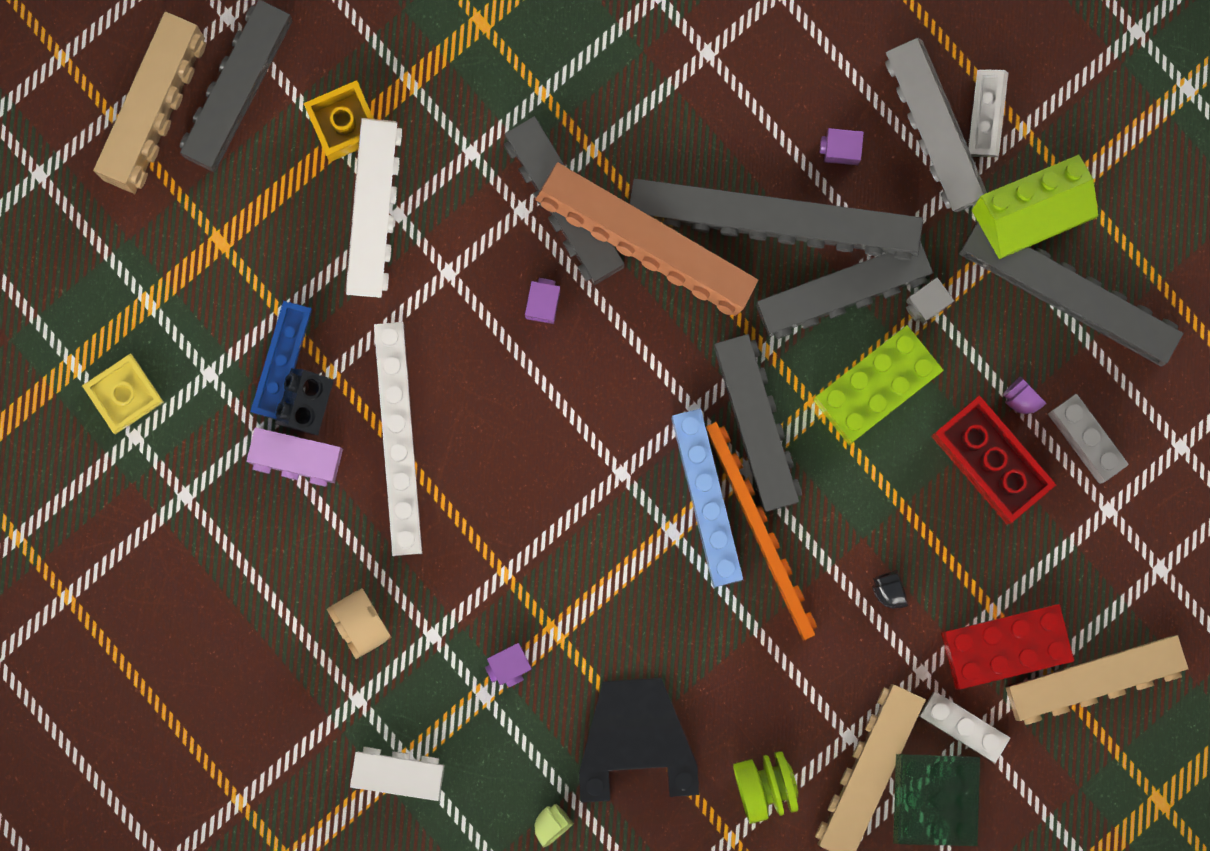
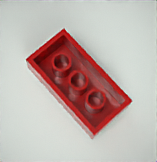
[931,395,1056,525]
[941,604,1074,690]

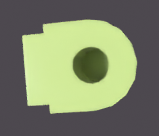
[534,804,574,847]

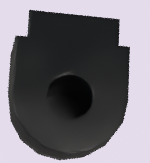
[872,570,908,609]

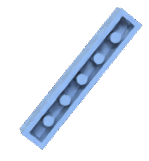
[671,408,743,588]

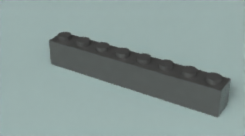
[959,222,1184,367]

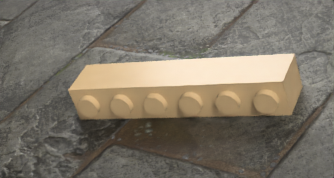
[1005,635,1188,725]
[815,684,926,851]

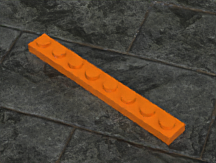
[706,422,817,640]

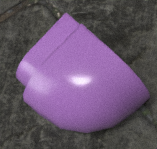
[1003,377,1047,414]

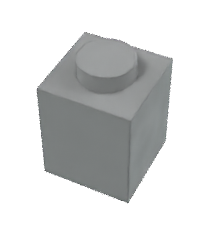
[906,277,954,324]

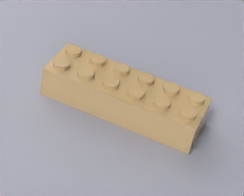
[93,12,206,194]

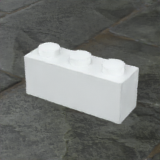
[350,747,445,801]

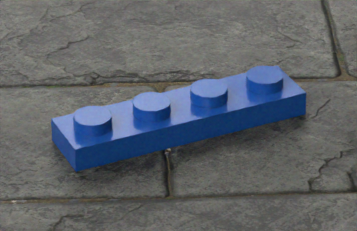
[250,300,312,420]

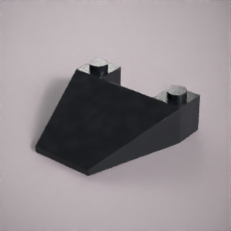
[579,678,699,803]

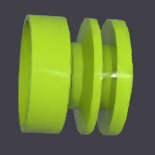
[733,751,798,824]

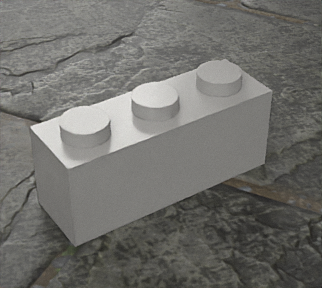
[1048,394,1129,484]

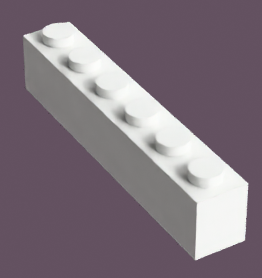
[346,118,402,298]

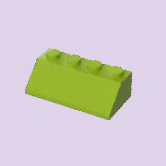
[972,155,1098,259]

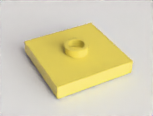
[82,353,164,435]

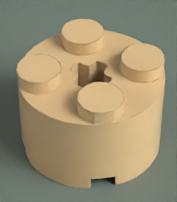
[327,588,392,659]

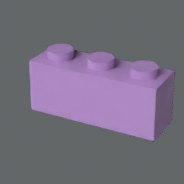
[247,427,343,487]

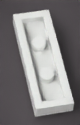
[968,70,1008,157]
[919,691,1010,763]

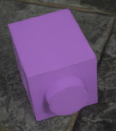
[820,128,863,165]
[525,278,560,324]

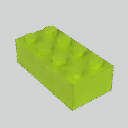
[813,325,944,445]

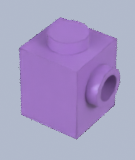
[485,643,532,688]

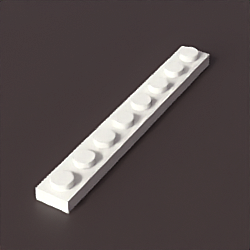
[374,322,422,556]

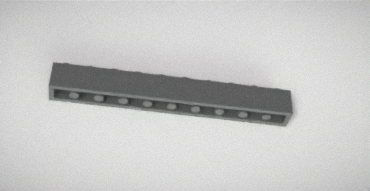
[630,179,923,260]

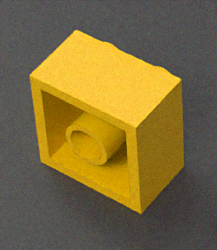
[303,80,374,162]

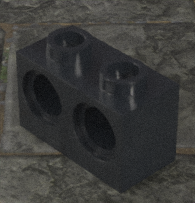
[275,368,334,436]

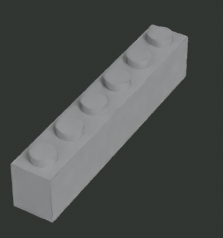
[885,38,987,212]

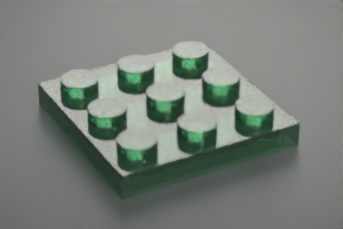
[893,754,980,846]

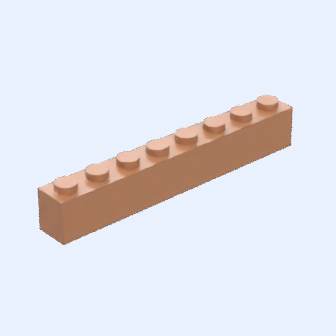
[535,162,758,316]

